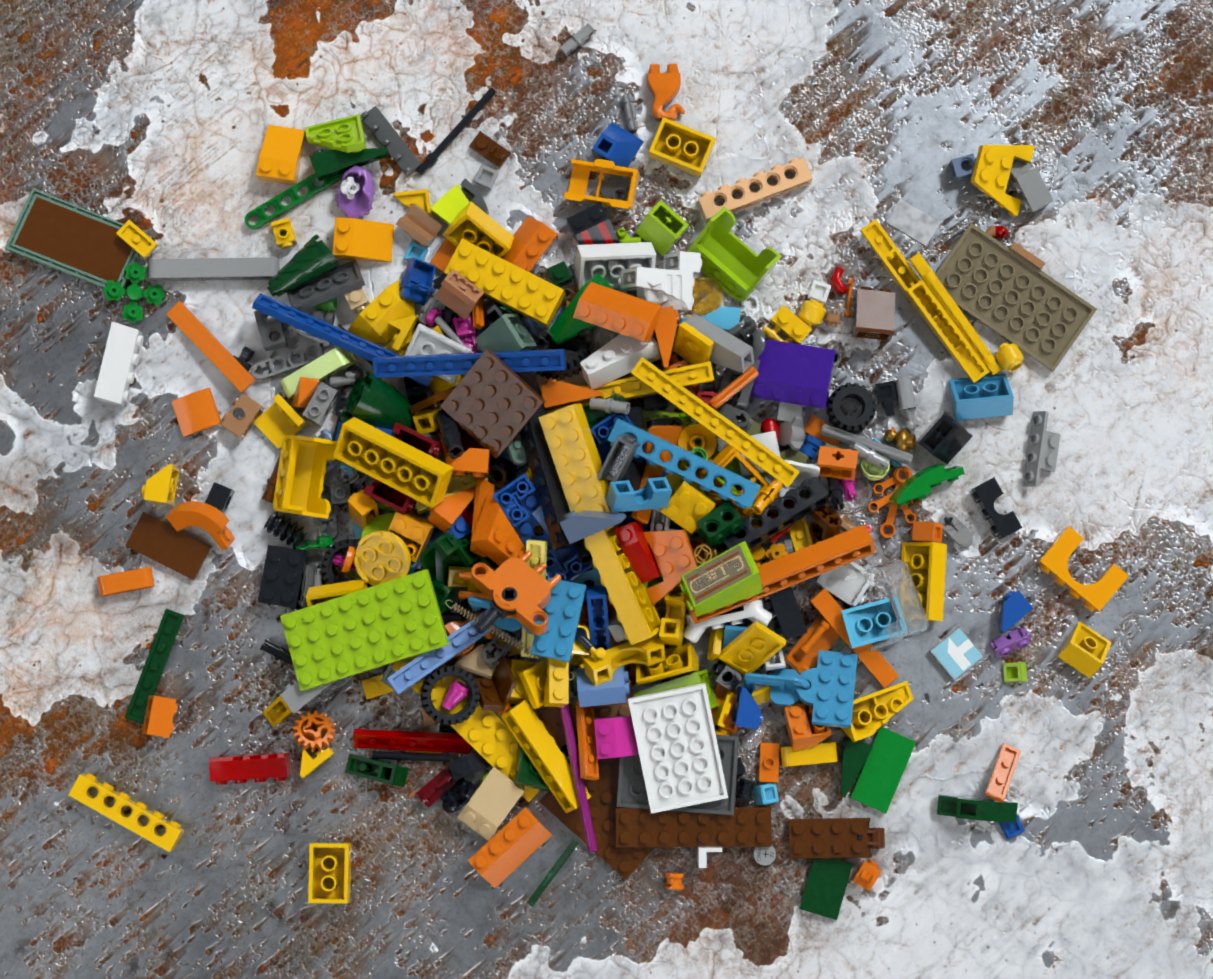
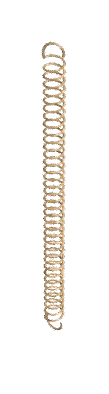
[446,600,574,680]

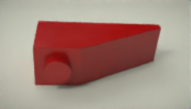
[615,522,660,583]

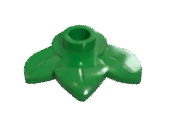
[295,535,334,550]

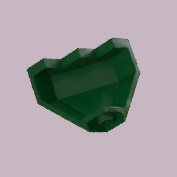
[420,533,499,615]

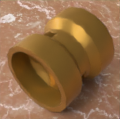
[694,545,719,564]

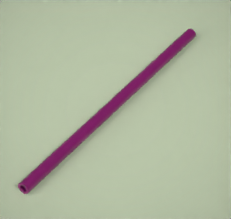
[559,704,598,853]

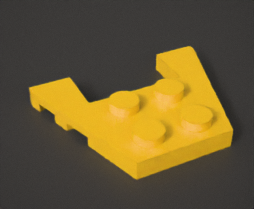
[971,145,1035,217]

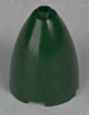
[341,370,417,431]

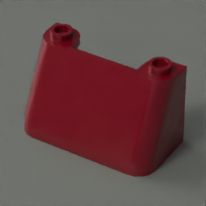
[363,423,442,513]

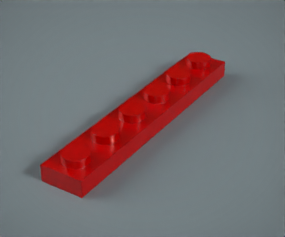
[353,729,471,754]

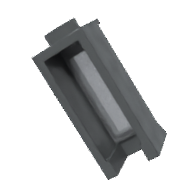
[597,434,640,482]

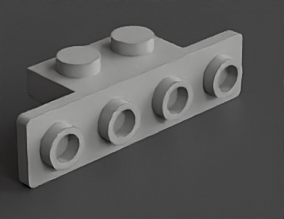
[1023,411,1060,487]

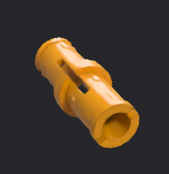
[751,479,783,515]

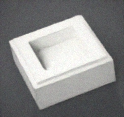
[807,280,831,304]

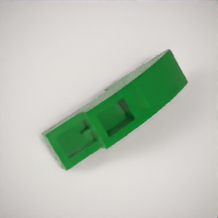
[889,464,965,506]

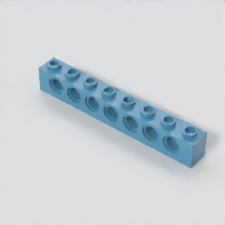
[608,418,761,509]

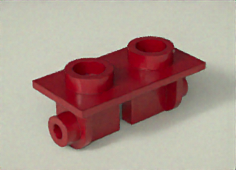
[416,768,456,808]

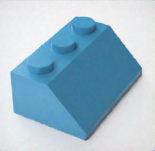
[949,374,1014,420]

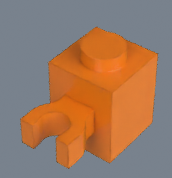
[851,859,881,891]

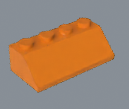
[501,216,558,273]
[573,282,662,343]
[468,806,552,888]

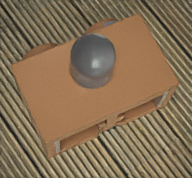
[221,394,265,439]

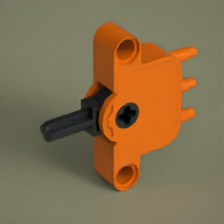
[471,551,561,635]

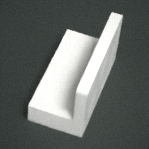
[697,847,722,868]

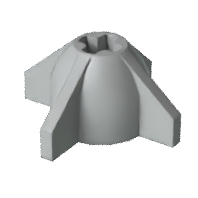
[776,416,805,452]

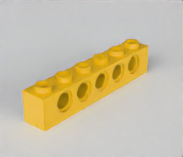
[68,773,185,852]

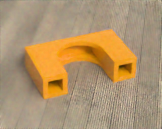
[1036,526,1129,612]

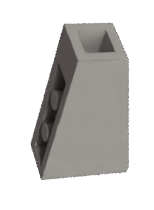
[685,314,755,373]

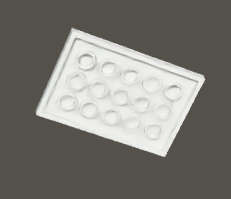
[628,683,728,814]

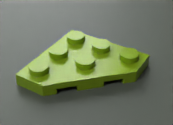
[305,114,367,153]

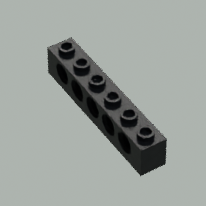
[719,477,829,551]

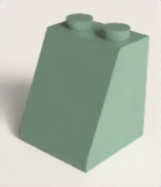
[475,314,537,353]

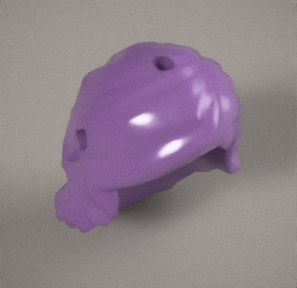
[335,165,375,219]

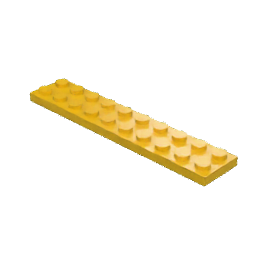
[390,654,540,802]

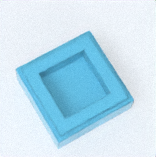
[403,241,429,261]

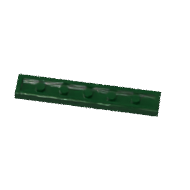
[125,609,185,724]

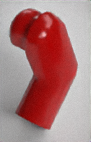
[830,267,848,295]

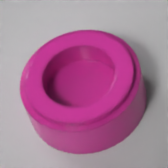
[425,308,442,328]

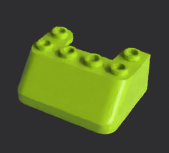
[687,206,782,302]

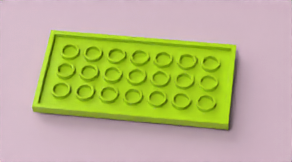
[280,569,450,691]

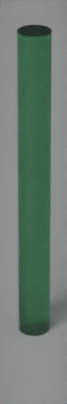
[527,839,579,907]

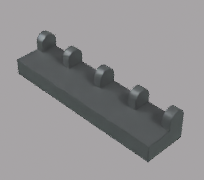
[360,106,421,177]

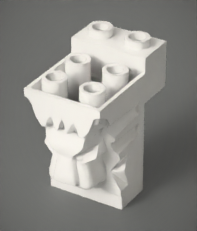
[621,251,702,312]

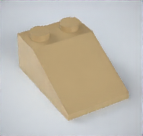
[457,767,525,841]

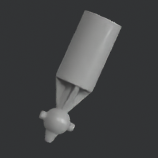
[894,377,919,434]

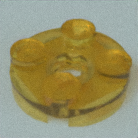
[690,277,723,316]

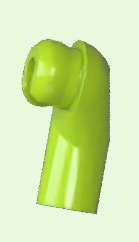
[616,228,642,243]

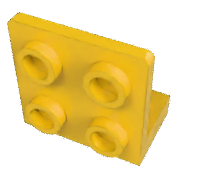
[254,394,307,449]

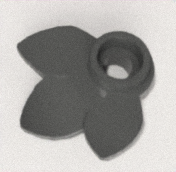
[600,175,631,201]

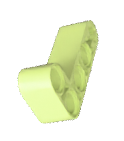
[280,347,358,399]

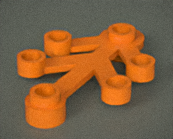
[867,466,922,538]

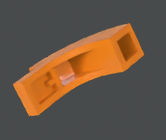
[166,501,235,551]

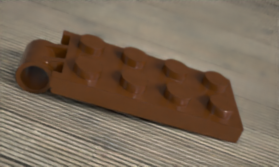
[789,818,885,859]

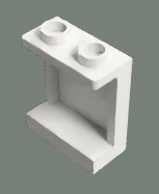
[815,562,876,608]

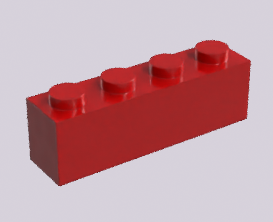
[209,753,291,785]

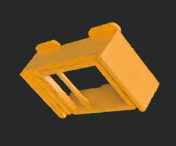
[564,159,640,211]
[699,444,780,518]

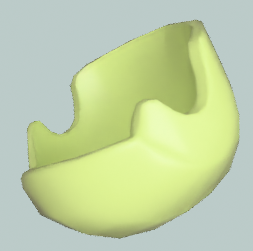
[860,455,890,481]

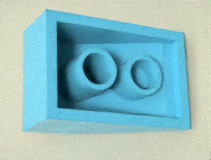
[841,596,907,648]

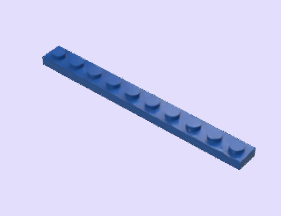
[252,293,434,386]
[372,349,566,378]

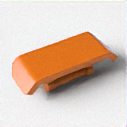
[784,614,840,674]

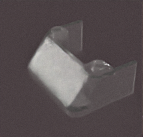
[845,560,929,651]

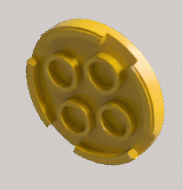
[354,530,411,586]

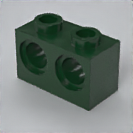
[696,501,743,548]

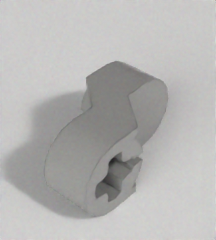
[940,513,974,548]

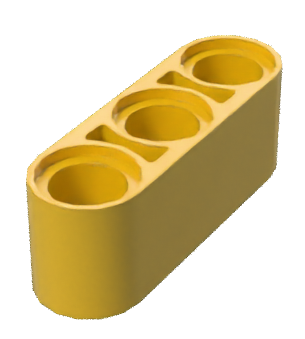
[780,742,838,767]

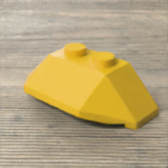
[348,278,415,344]

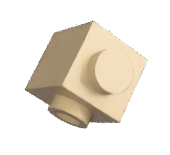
[344,287,370,314]

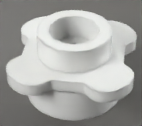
[340,177,360,199]

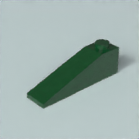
[309,148,390,182]

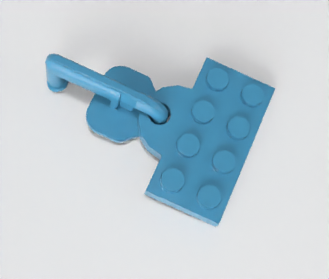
[468,577,587,663]
[743,650,858,729]

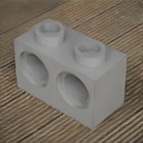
[302,382,340,427]

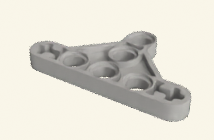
[251,325,339,380]

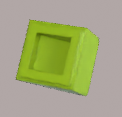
[1003,662,1027,683]

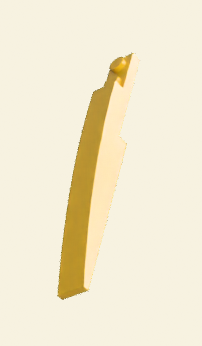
[860,219,990,383]

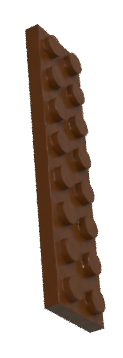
[615,807,771,847]

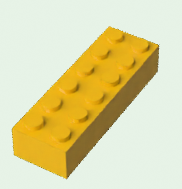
[444,239,566,327]
[538,404,619,513]
[333,417,454,508]
[584,524,661,645]

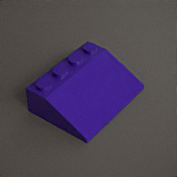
[750,339,836,409]

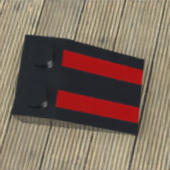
[567,202,620,245]

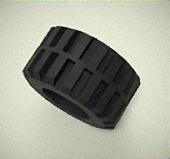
[826,383,877,433]

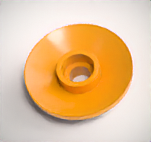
[678,423,717,459]

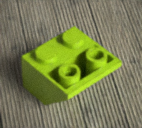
[635,200,689,257]

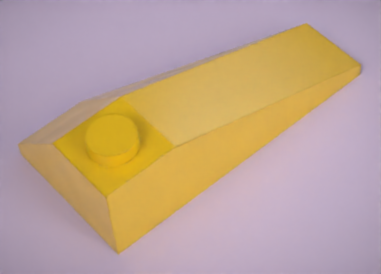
[841,681,914,742]

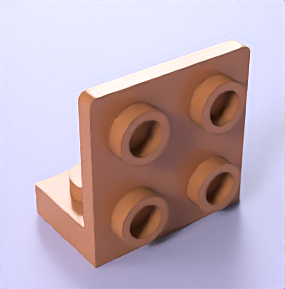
[435,269,484,319]

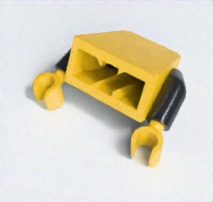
[569,617,606,668]

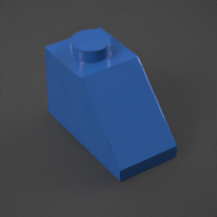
[998,590,1033,633]
[731,686,763,729]

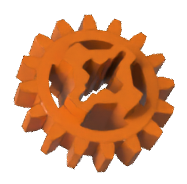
[293,710,335,752]

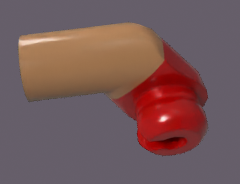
[985,226,1008,238]

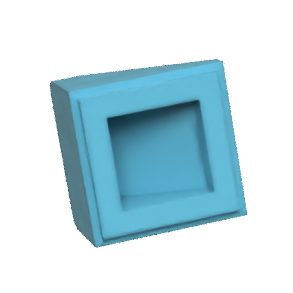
[753,782,779,805]

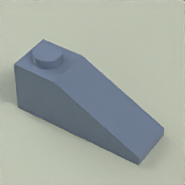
[560,510,626,544]

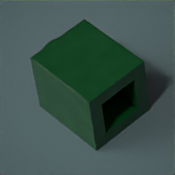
[547,261,572,288]

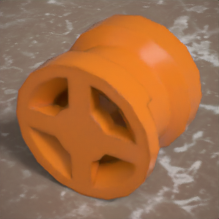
[665,872,684,890]

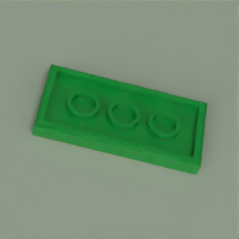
[850,727,916,813]

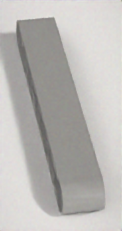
[149,257,280,281]

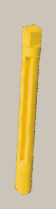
[909,252,1001,375]

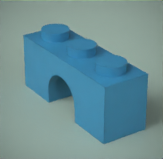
[606,477,672,513]

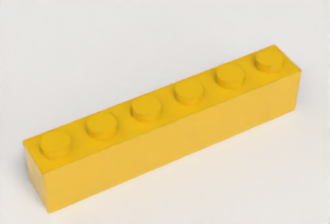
[501,699,591,813]

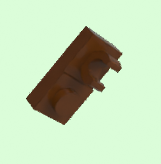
[469,131,511,169]

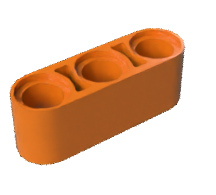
[97,567,155,597]

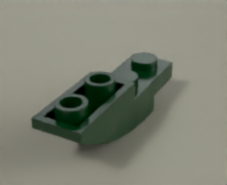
[937,794,1018,822]

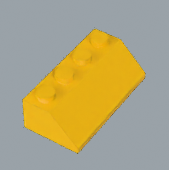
[899,542,947,621]

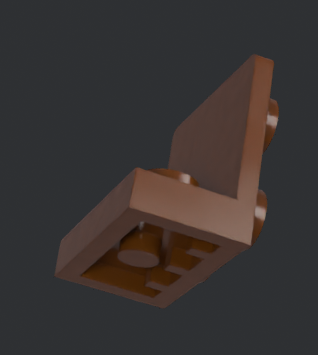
[474,657,517,711]

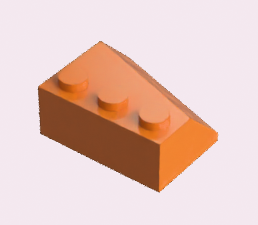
[471,492,526,566]

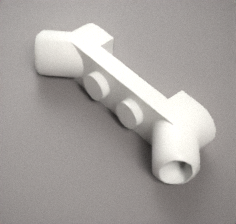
[683,599,773,643]

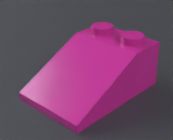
[594,715,639,759]

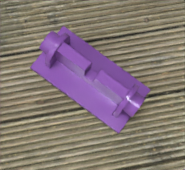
[990,627,1031,658]

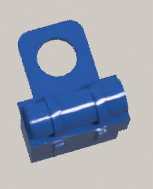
[399,257,436,305]

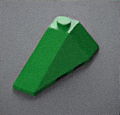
[549,273,613,345]

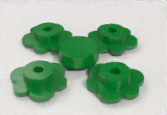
[103,262,165,323]

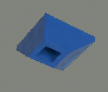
[592,122,644,168]

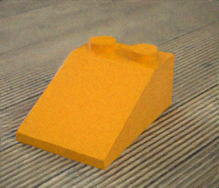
[256,125,306,185]
[333,217,394,262]

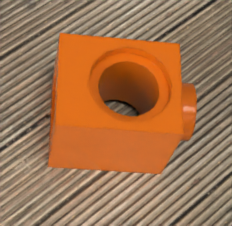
[911,521,943,543]

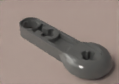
[732,330,765,410]

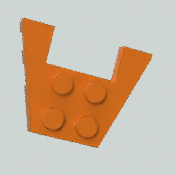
[644,529,699,605]

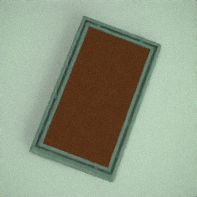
[5,188,148,292]

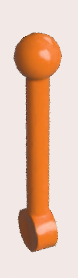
[844,279,854,318]

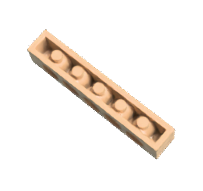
[698,158,813,223]

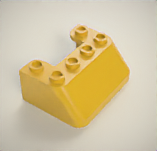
[273,435,337,519]

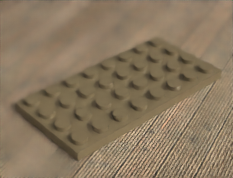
[935,223,1097,372]

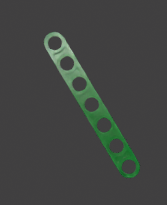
[245,173,344,230]

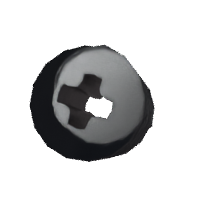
[264,511,307,549]

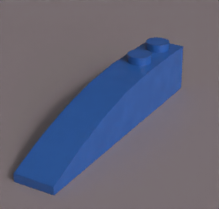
[586,585,611,650]

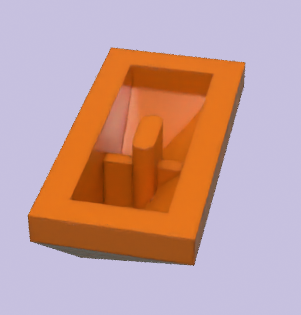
[291,377,319,409]

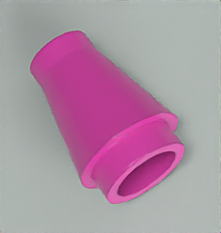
[442,680,468,711]

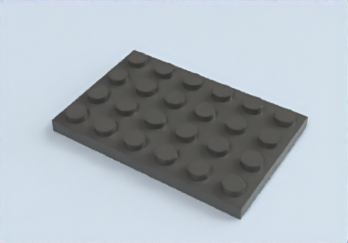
[617,735,739,815]

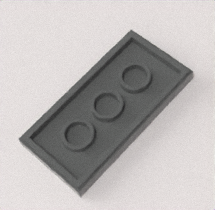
[287,260,365,311]

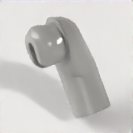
[327,371,356,386]

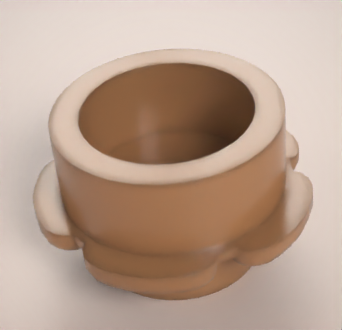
[823,314,841,327]

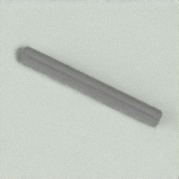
[821,424,913,465]

